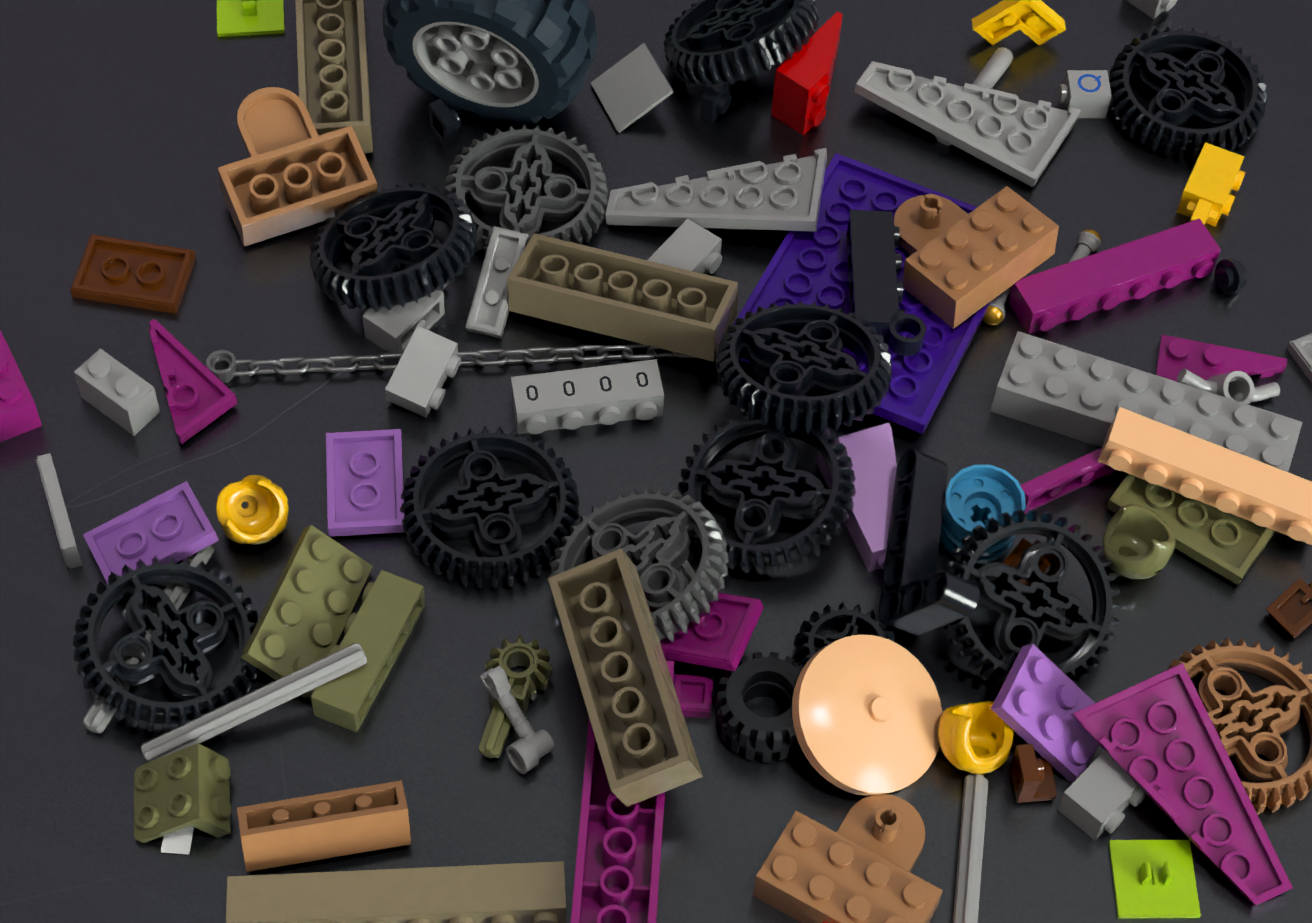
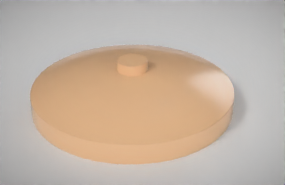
[792,634,943,796]

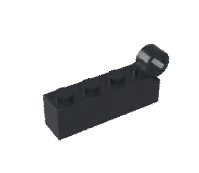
[846,210,926,356]

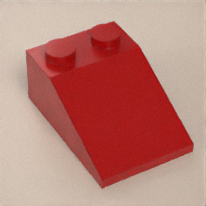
[771,11,843,135]

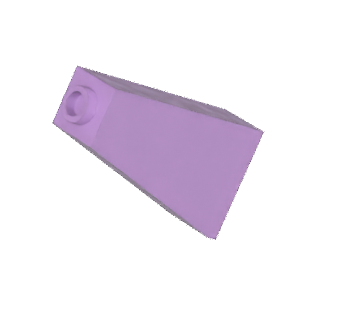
[817,423,897,572]

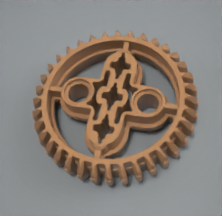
[1163,637,1312,815]

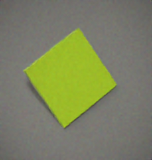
[217,0,285,37]
[1108,840,1201,918]

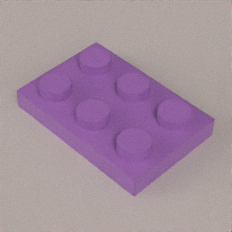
[326,429,405,537]
[83,481,219,584]
[991,644,1098,782]

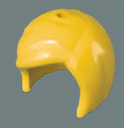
[216,475,289,545]
[938,701,1013,774]

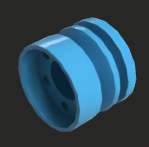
[940,465,1026,564]

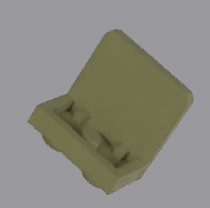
[134,743,232,843]

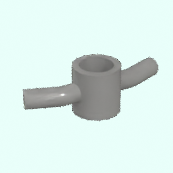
[1177,369,1280,404]

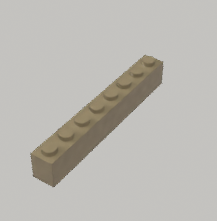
[226,861,566,923]

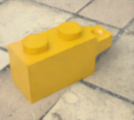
[1177,142,1246,227]

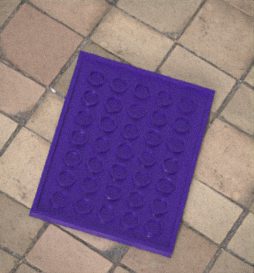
[733,153,990,434]

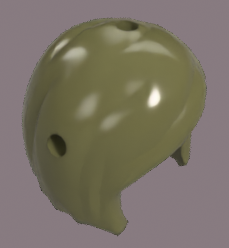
[1102,504,1176,580]

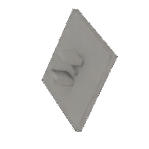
[591,43,674,133]

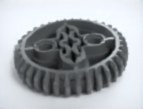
[444,124,608,255]
[549,487,729,642]

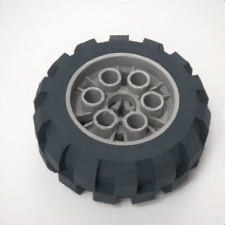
[383,0,598,125]

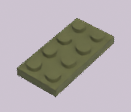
[1106,474,1275,585]
[241,525,373,698]

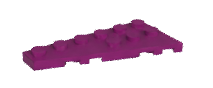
[1070,663,1293,905]

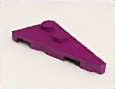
[149,318,237,444]
[1155,335,1287,383]

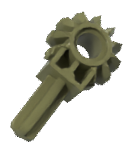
[478,635,553,759]

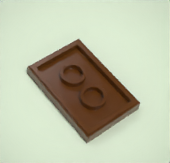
[70,234,196,314]

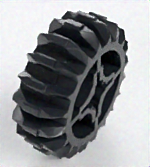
[792,602,895,668]

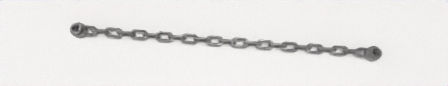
[206,343,696,383]

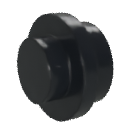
[1214,259,1247,294]

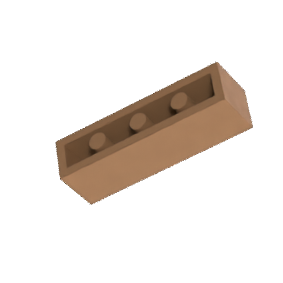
[237,780,411,872]

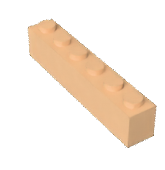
[1098,407,1312,545]

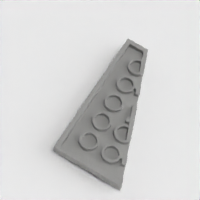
[854,61,1081,187]
[605,148,827,231]

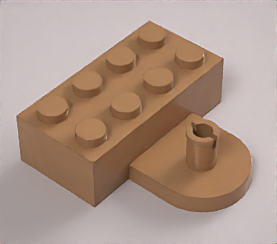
[218,87,377,247]
[893,186,1059,329]
[753,794,943,923]

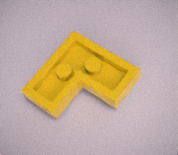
[972,0,1066,45]

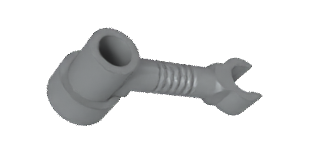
[480,666,555,774]

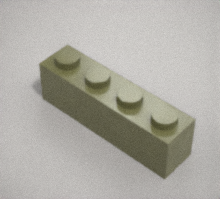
[309,570,426,733]

